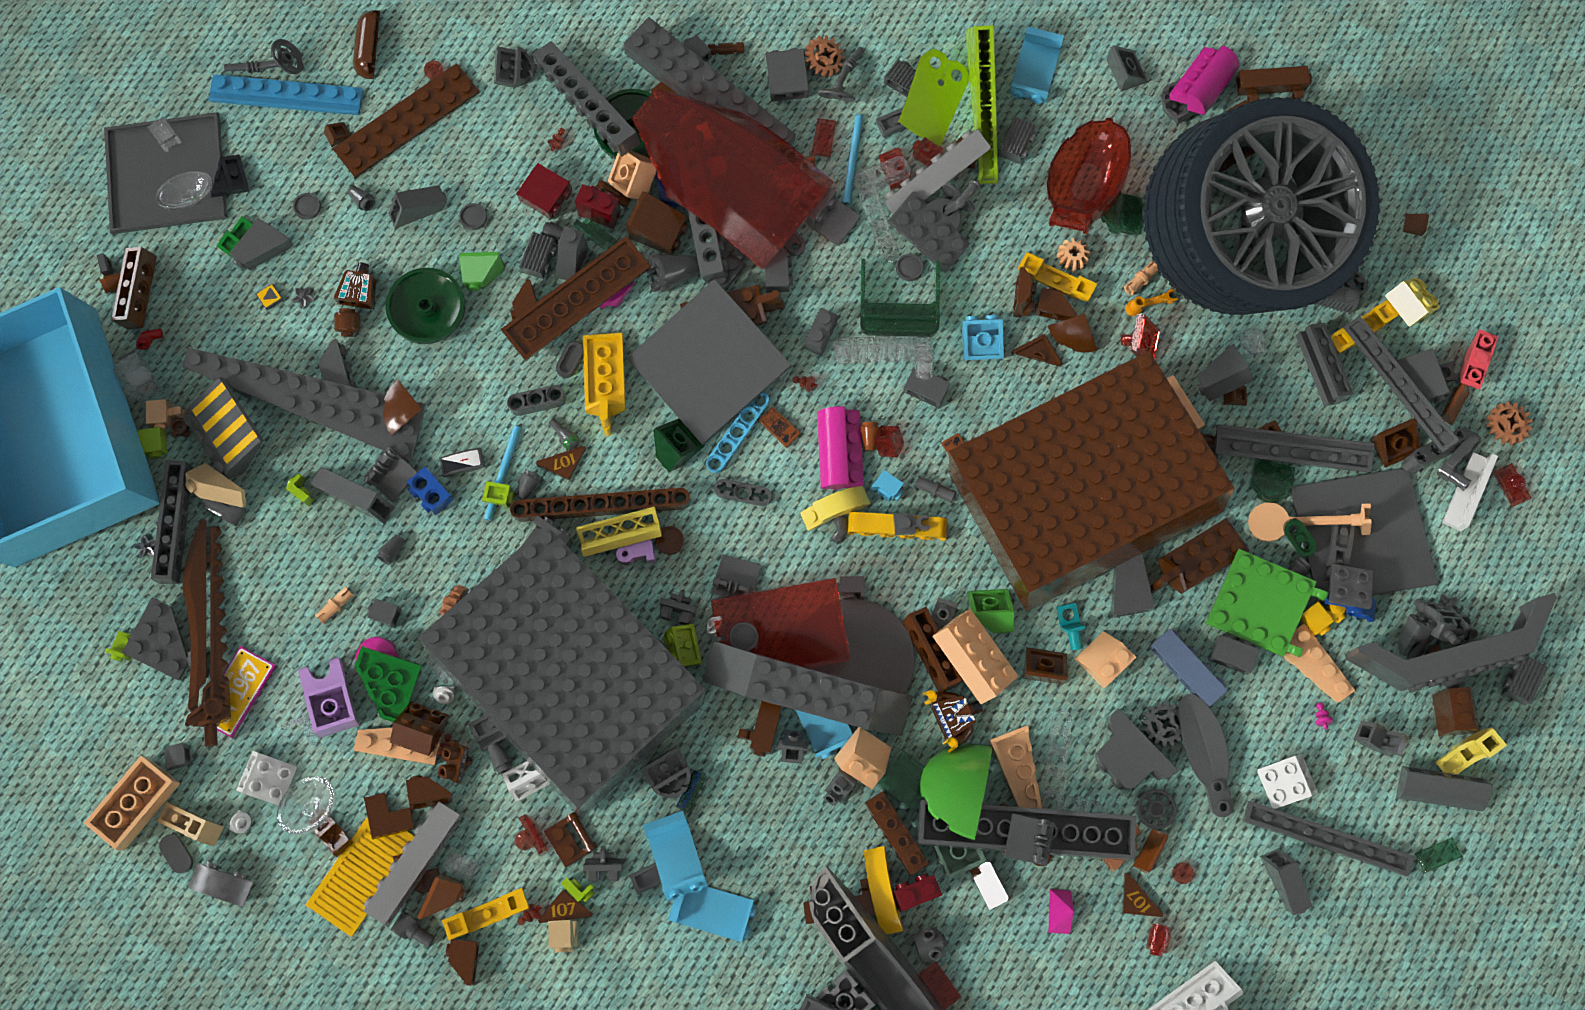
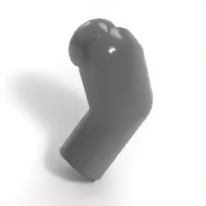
[830,515,848,545]

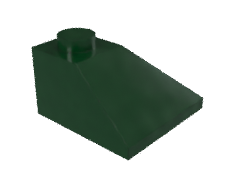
[653,418,704,472]

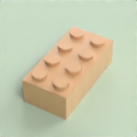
[932,609,1018,704]
[84,755,181,851]

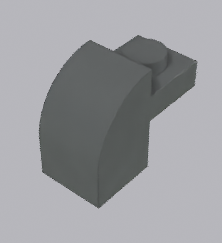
[1354,721,1409,756]

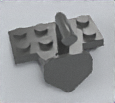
[887,180,980,273]

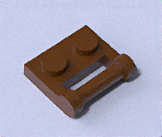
[544,811,598,868]

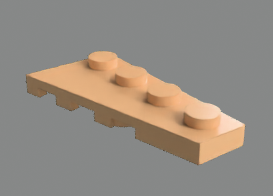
[1284,623,1355,703]
[989,725,1042,809]
[354,728,444,766]

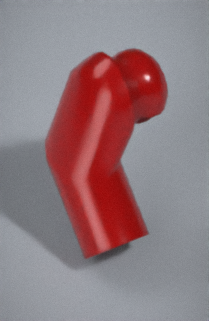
[136,328,163,350]

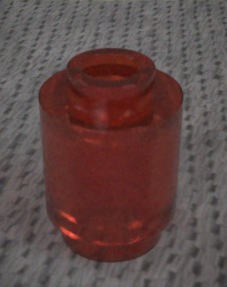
[1146,924,1171,957]

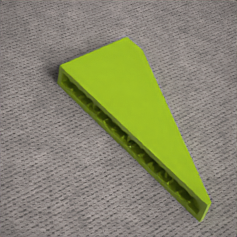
[966,25,998,184]

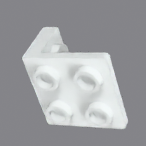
[236,751,297,806]
[1258,754,1318,809]

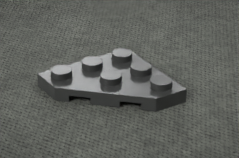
[122,597,188,680]

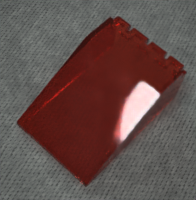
[710,578,851,668]

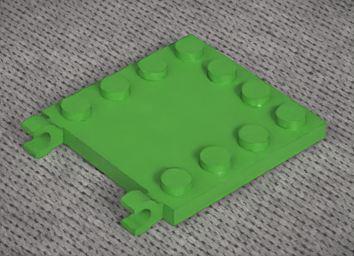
[1205,549,1328,657]

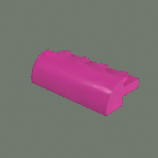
[1170,45,1239,115]
[817,406,864,490]

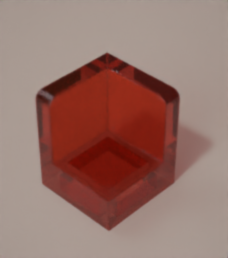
[874,425,904,458]

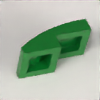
[217,216,253,257]

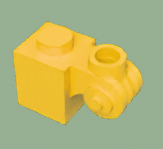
[1300,602,1347,636]

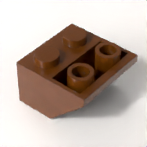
[390,702,449,756]

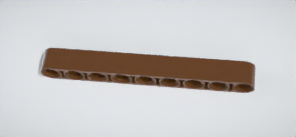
[510,488,691,522]

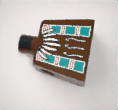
[334,262,376,310]

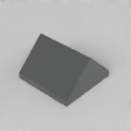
[1106,45,1148,91]

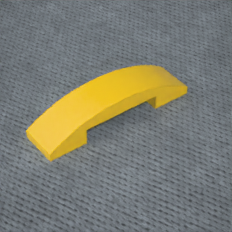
[1018,252,1097,301]
[1331,299,1400,354]
[864,846,904,935]
[442,888,529,941]

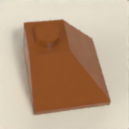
[417,873,466,919]

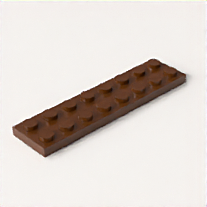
[332,63,479,178]
[501,236,651,362]

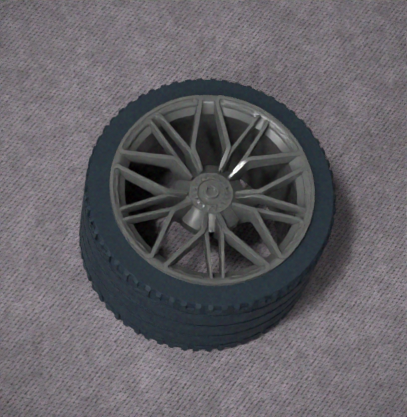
[1143,97,1380,315]

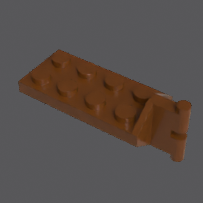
[680,285,786,326]
[1150,518,1250,594]

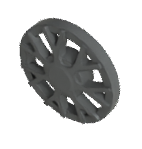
[1137,789,1177,829]

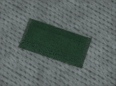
[1415,837,1462,873]

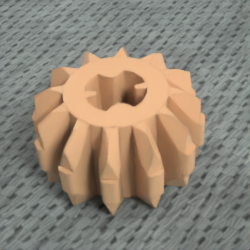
[1057,237,1090,272]

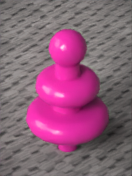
[1315,702,1333,729]

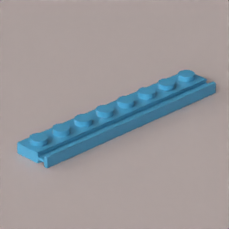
[208,74,364,115]

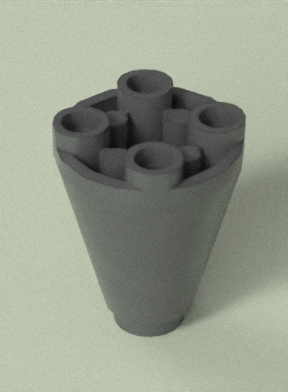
[646,254,700,293]

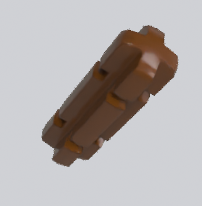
[708,42,744,55]
[596,180,631,207]

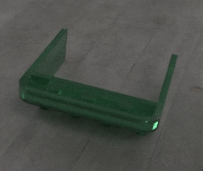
[860,258,940,337]

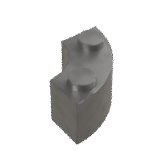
[187,862,253,907]

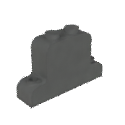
[1095,708,1178,790]

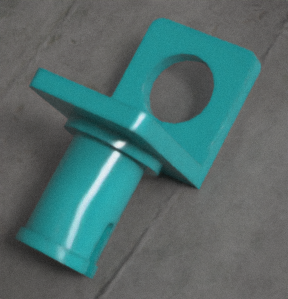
[1056,603,1086,650]

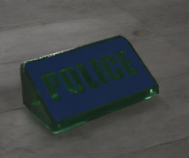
[676,770,707,813]

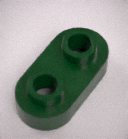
[1283,518,1317,556]

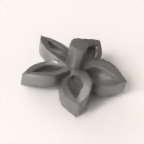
[291,287,315,309]
[133,535,155,558]
[1438,594,1459,612]

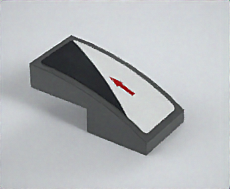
[439,448,485,477]

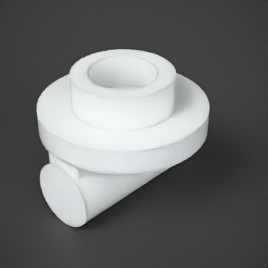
[707,615,727,639]
[433,686,455,704]
[229,810,251,833]

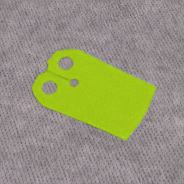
[898,49,969,146]

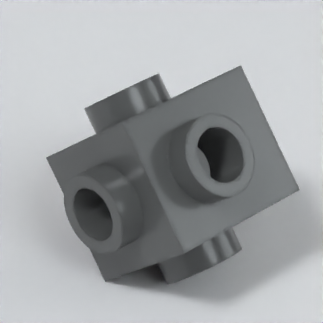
[778,730,809,764]
[912,926,948,964]

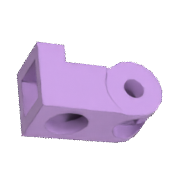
[616,540,656,565]

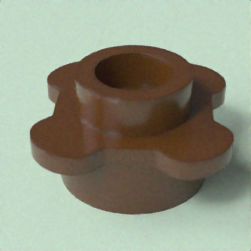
[170,419,191,438]

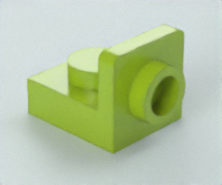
[286,473,314,507]
[482,481,515,508]
[105,631,131,662]
[561,878,595,903]

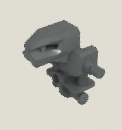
[1399,599,1478,658]

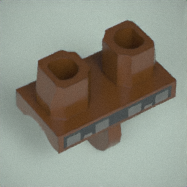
[438,740,473,783]

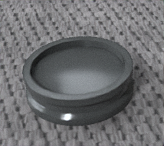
[293,193,321,220]
[459,203,487,231]
[896,254,923,281]
[729,622,758,651]

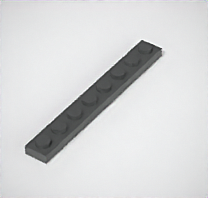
[1343,315,1459,453]
[1242,801,1414,877]

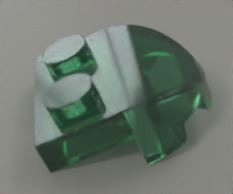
[1100,193,1142,235]
[1249,459,1295,503]

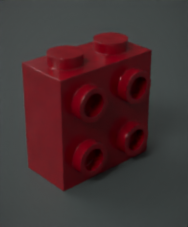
[516,163,572,219]
[575,184,621,229]
[893,873,942,912]

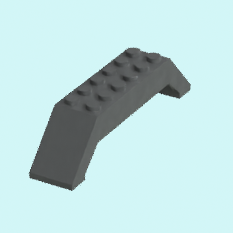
[1345,593,1557,693]
[702,641,913,736]

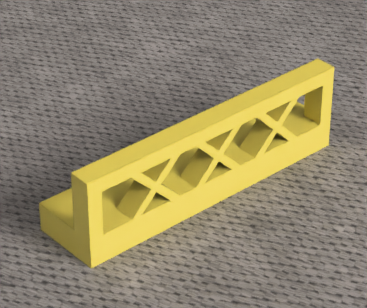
[576,507,662,557]

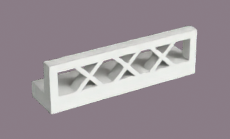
[1442,452,1498,531]
[502,761,549,802]

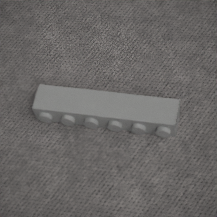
[883,129,991,215]
[363,802,462,927]

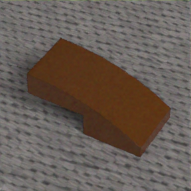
[309,810,353,857]

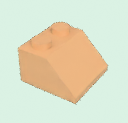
[607,151,658,199]
[1075,631,1136,689]
[834,727,891,789]

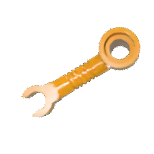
[1125,289,1178,317]

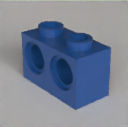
[407,467,454,515]

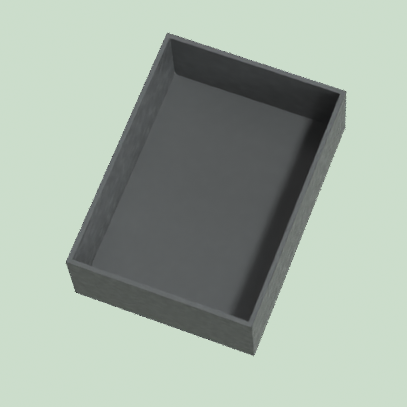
[418,525,706,819]

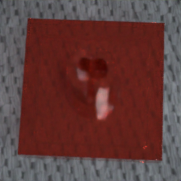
[1121,314,1160,358]

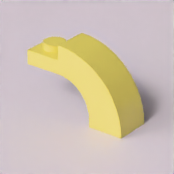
[801,486,871,531]
[1435,728,1507,774]

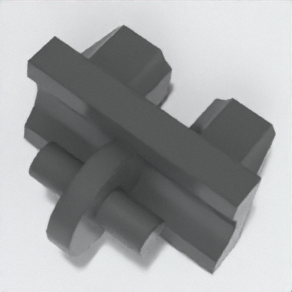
[659,590,697,625]
[823,769,858,806]
[583,846,624,881]

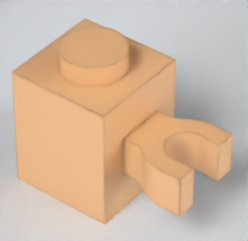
[146,399,186,430]

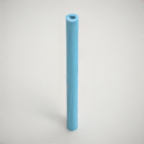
[843,114,863,204]
[484,425,521,521]

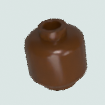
[334,308,360,337]

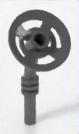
[224,39,304,75]
[818,47,864,102]

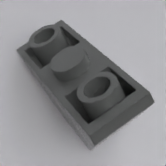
[318,339,357,388]

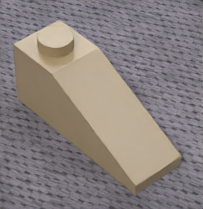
[185,463,246,507]
[157,802,224,846]

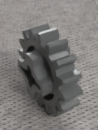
[1141,701,1182,747]

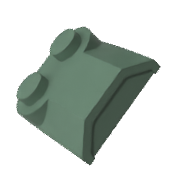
[932,846,987,879]

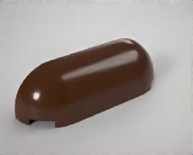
[353,10,380,79]

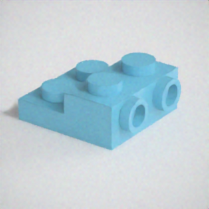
[962,315,1004,360]

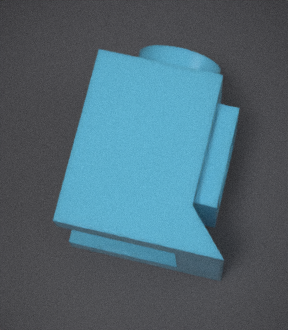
[870,470,904,502]

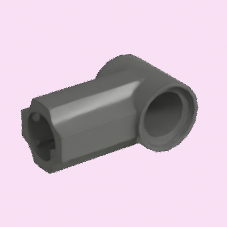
[202,499,247,526]

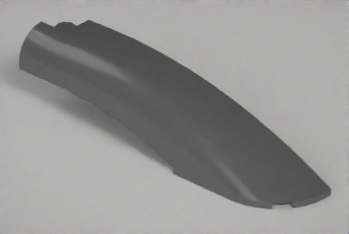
[809,866,943,1010]

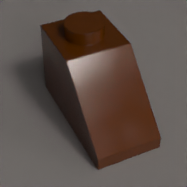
[510,279,537,320]
[1035,287,1076,321]
[406,775,452,810]
[446,939,480,986]

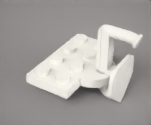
[1148,961,1243,1010]

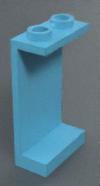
[1009,26,1064,104]
[796,671,853,759]
[643,811,708,900]
[668,886,757,942]

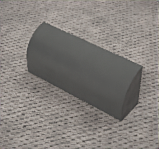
[1396,766,1493,811]

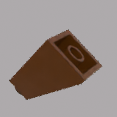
[626,191,689,255]
[1432,687,1480,736]

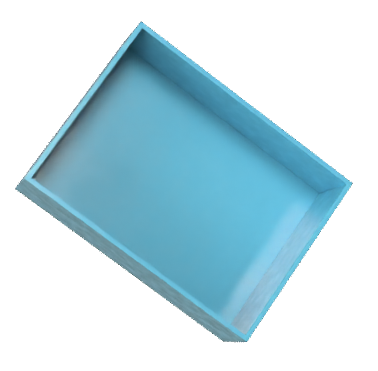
[0,287,160,568]

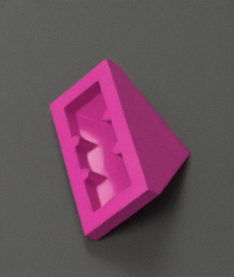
[1048,889,1074,934]

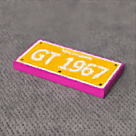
[217,646,276,738]

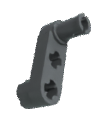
[1437,427,1482,491]
[1403,428,1466,474]

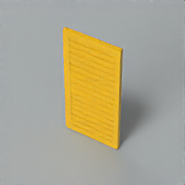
[306,817,415,937]

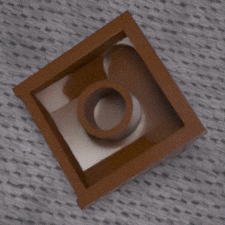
[1013,267,1036,318]

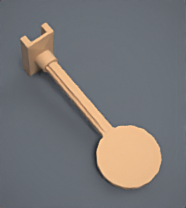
[1248,502,1371,542]

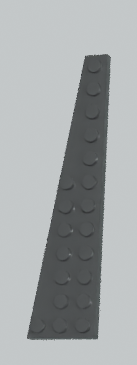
[183,347,426,462]

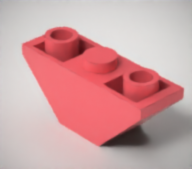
[1459,329,1499,390]

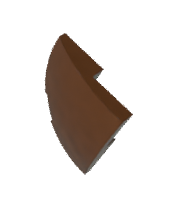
[1047,313,1097,352]
[383,380,423,436]

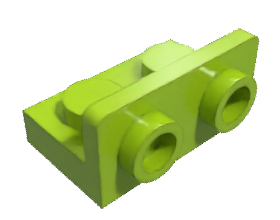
[664,624,702,667]

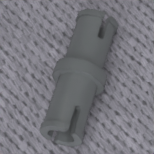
[915,476,956,503]

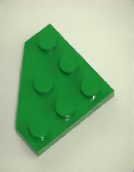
[355,646,422,722]

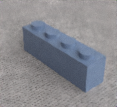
[1149,629,1228,707]

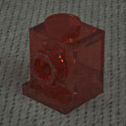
[912,137,944,167]

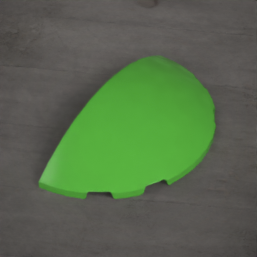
[920,744,992,840]

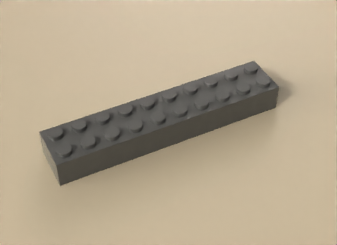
[624,17,796,169]
[917,800,1136,861]

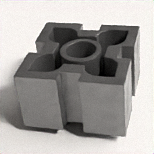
[815,968,876,1010]

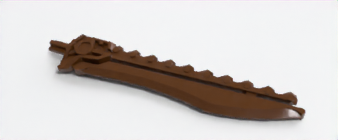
[182,519,231,747]

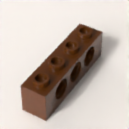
[111,247,157,329]
[902,607,964,692]
[864,791,929,876]

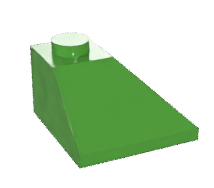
[459,252,505,291]
[968,589,1014,634]

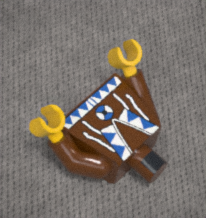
[922,690,983,753]

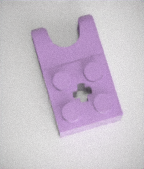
[298,657,359,738]

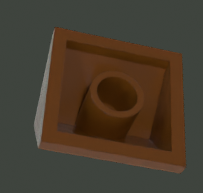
[1371,418,1420,468]
[1022,647,1068,685]

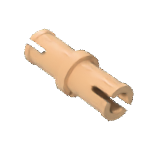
[1124,261,1159,296]
[315,587,354,624]

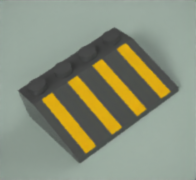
[183,377,264,479]

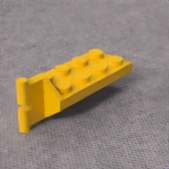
[583,333,626,436]

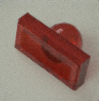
[1493,463,1532,507]
[514,814,548,856]

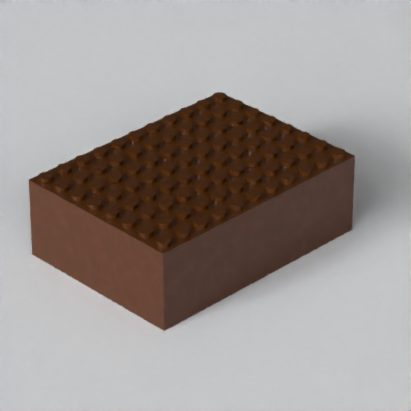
[949,351,1235,612]

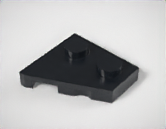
[211,154,249,198]

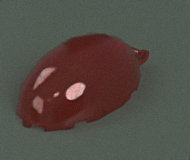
[1047,118,1131,234]

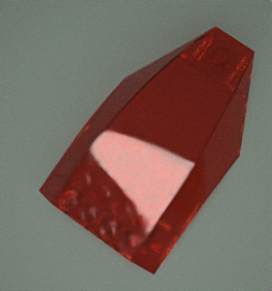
[632,89,834,270]

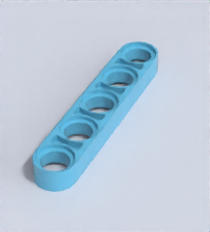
[706,392,769,473]

